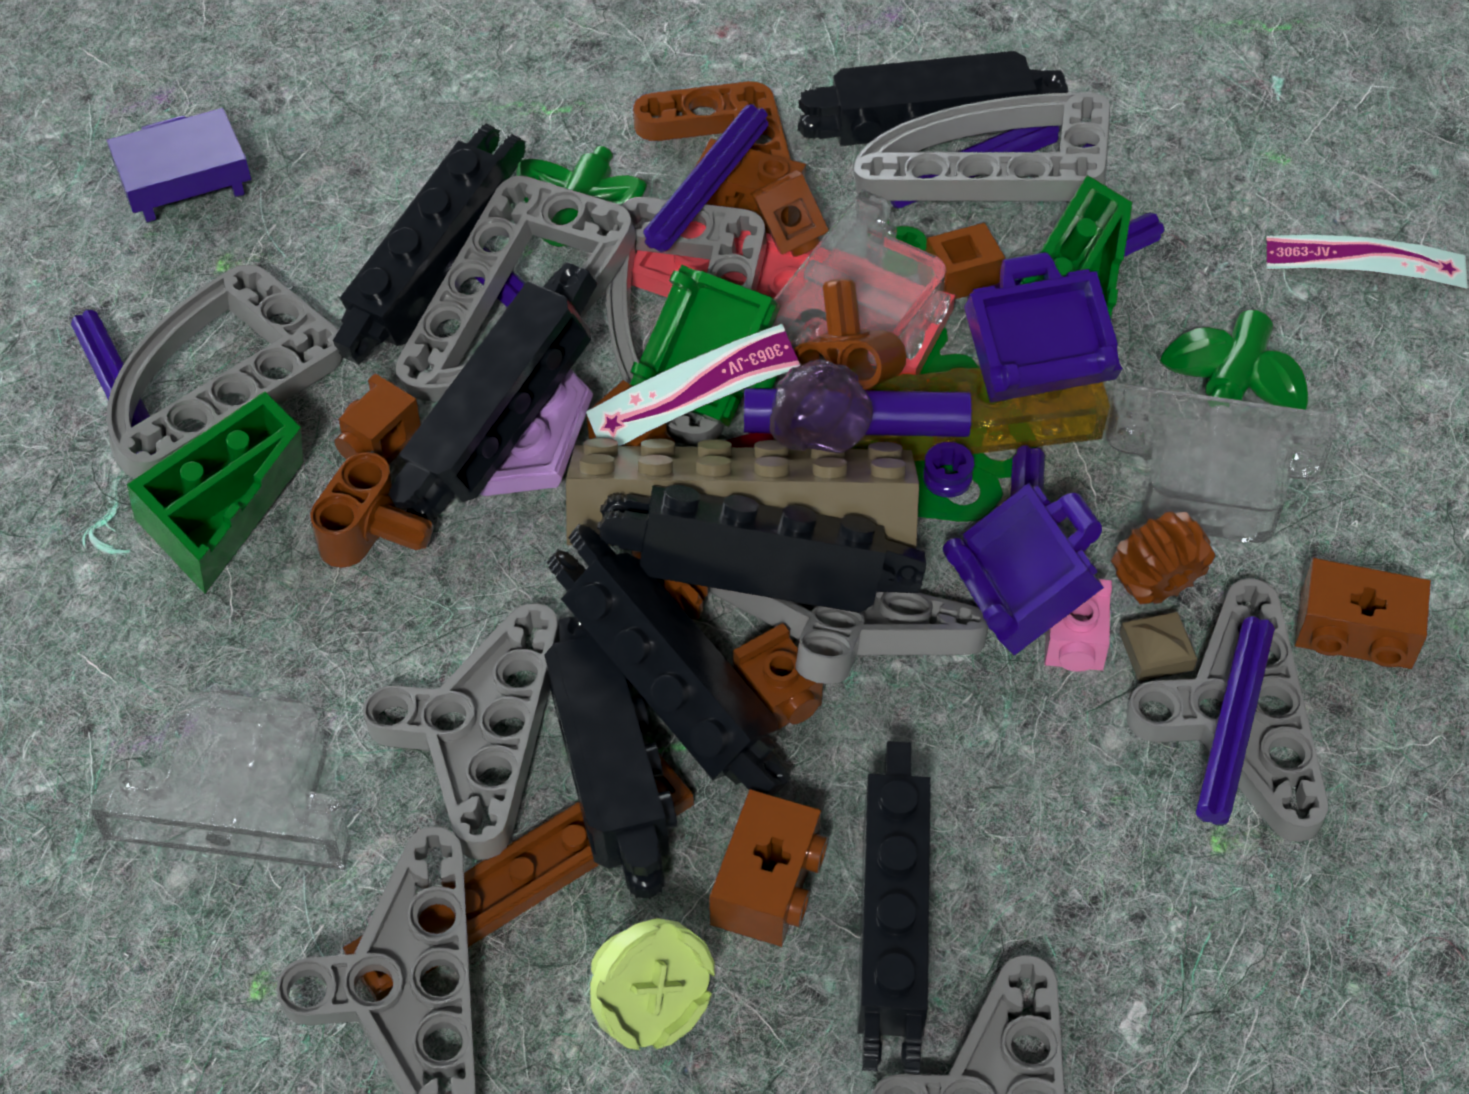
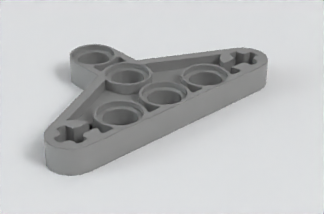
[1127,578,1328,842]
[709,587,988,684]
[363,603,560,860]
[276,826,476,1094]
[872,955,1065,1094]

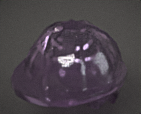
[770,360,873,453]

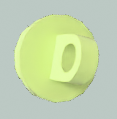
[590,918,715,1050]

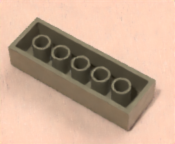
[566,438,919,549]

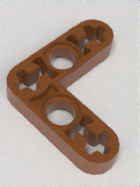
[633,81,791,160]

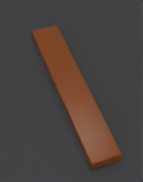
[343,754,694,1002]

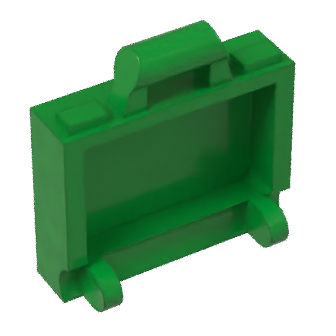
[630,264,781,427]

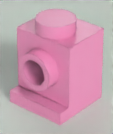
[1044,579,1112,672]

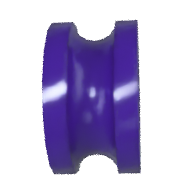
[923,442,974,498]

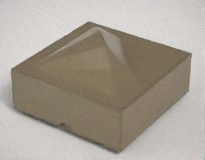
[1120,612,1197,681]

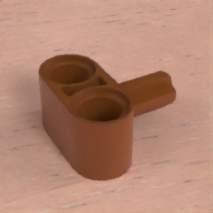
[790,278,907,390]
[310,452,433,568]

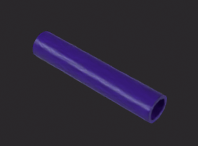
[744,388,971,437]

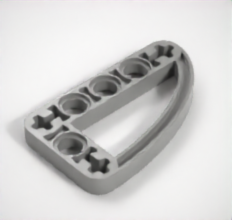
[854,92,1110,201]
[396,176,637,401]
[606,197,767,446]
[107,265,342,479]

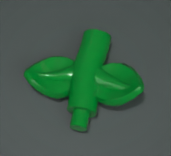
[516,146,647,247]
[1160,310,1308,414]

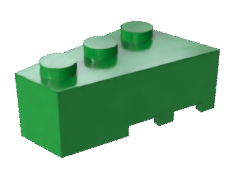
[1019,175,1133,319]
[127,391,304,594]

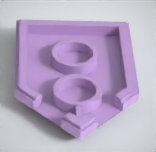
[480,369,593,496]

